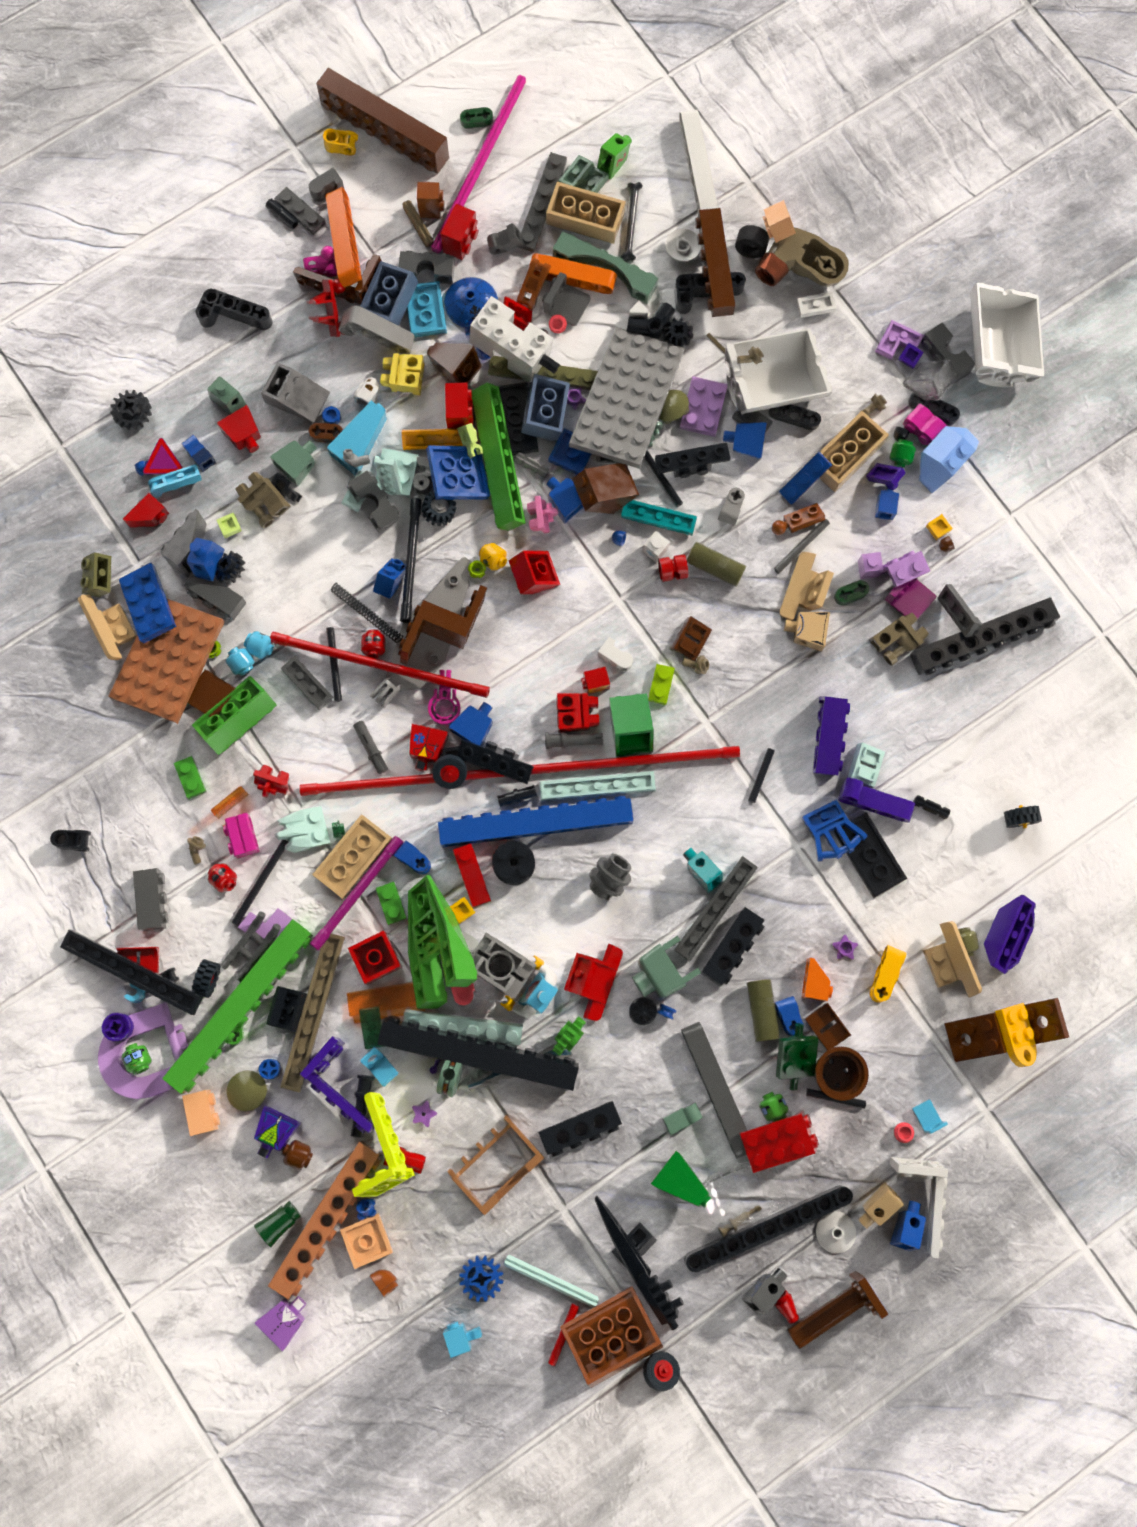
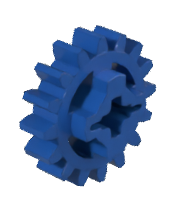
[459,1255,504,1302]

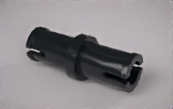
[497,785,537,808]

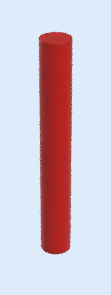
[548,1303,579,1366]

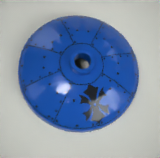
[444,277,498,328]

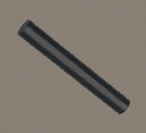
[748,748,775,803]
[806,1088,866,1109]

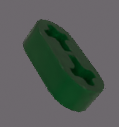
[460,107,493,129]
[834,580,870,606]

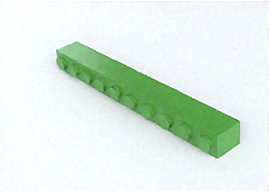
[162,919,313,1094]

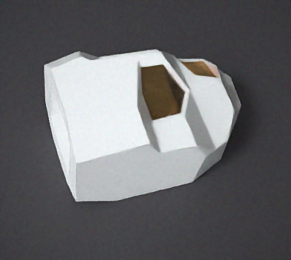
[353,377,379,407]

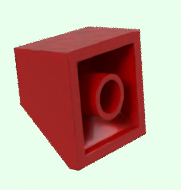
[508,550,561,595]

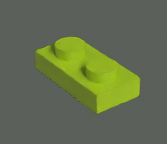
[648,664,675,705]

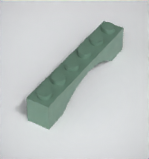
[553,231,658,304]

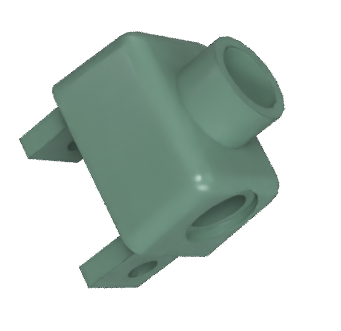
[632,936,701,999]

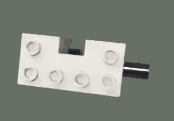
[469,296,560,383]

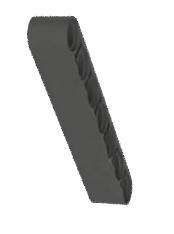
[681,1022,747,1159]

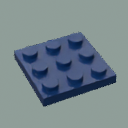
[426,445,490,500]

